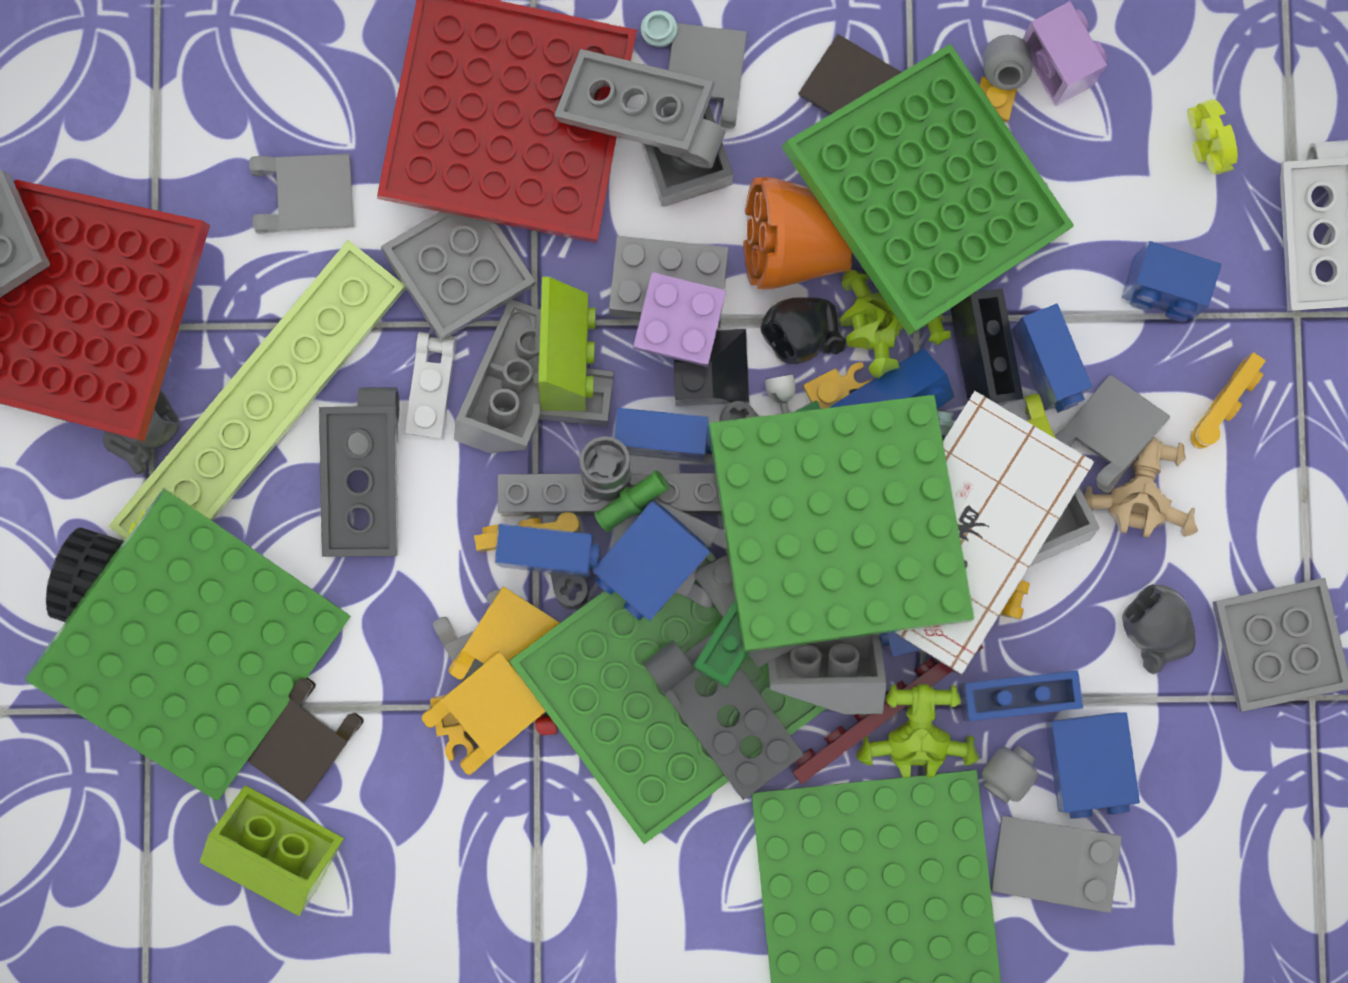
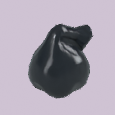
[760,297,847,364]

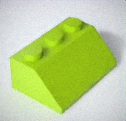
[538,277,596,411]
[199,785,344,917]

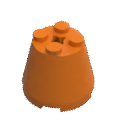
[743,177,852,290]

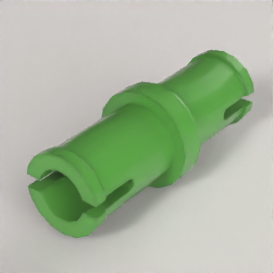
[594,470,670,532]

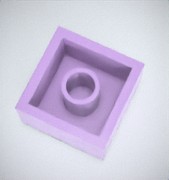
[1022,1,1107,106]
[633,272,726,368]

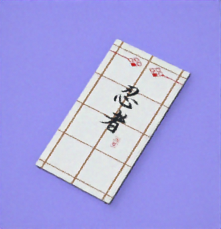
[893,391,1094,675]

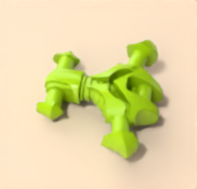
[840,270,951,379]
[856,684,980,778]

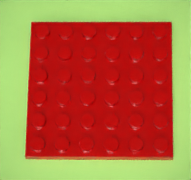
[377,0,637,243]
[0,179,210,442]

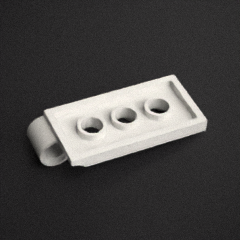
[1280,140,1348,311]

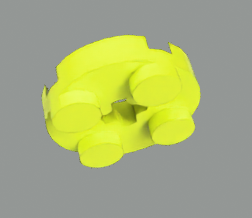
[1187,99,1238,175]

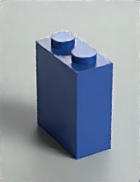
[1011,303,1092,413]
[614,407,712,463]
[592,499,712,621]
[494,524,601,577]
[1045,712,1140,819]

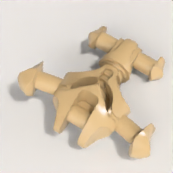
[1084,437,1198,538]

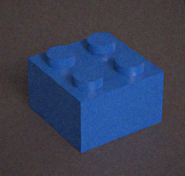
[1121,241,1222,322]

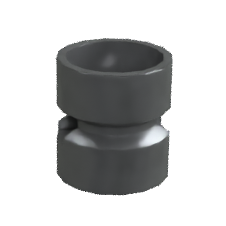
[580,436,631,500]

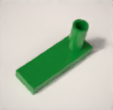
[693,600,750,689]

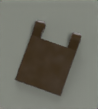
[798,34,902,115]
[247,677,364,803]

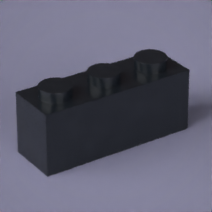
[950,289,1024,406]

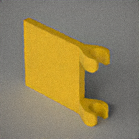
[448,586,560,680]
[421,651,546,775]

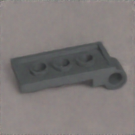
[319,387,400,557]
[642,632,804,800]

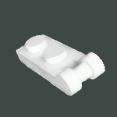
[404,332,457,440]

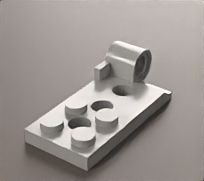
[554,49,725,169]

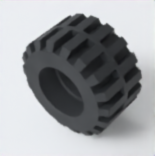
[46,527,124,622]

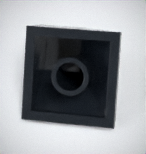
[673,329,749,406]

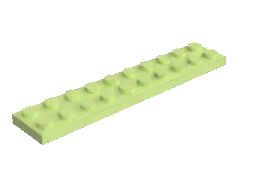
[108,240,406,540]

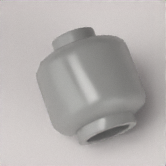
[983,35,1033,90]
[982,746,1038,804]

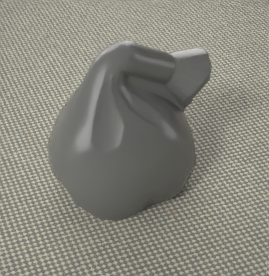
[103,390,180,474]
[1122,584,1196,675]

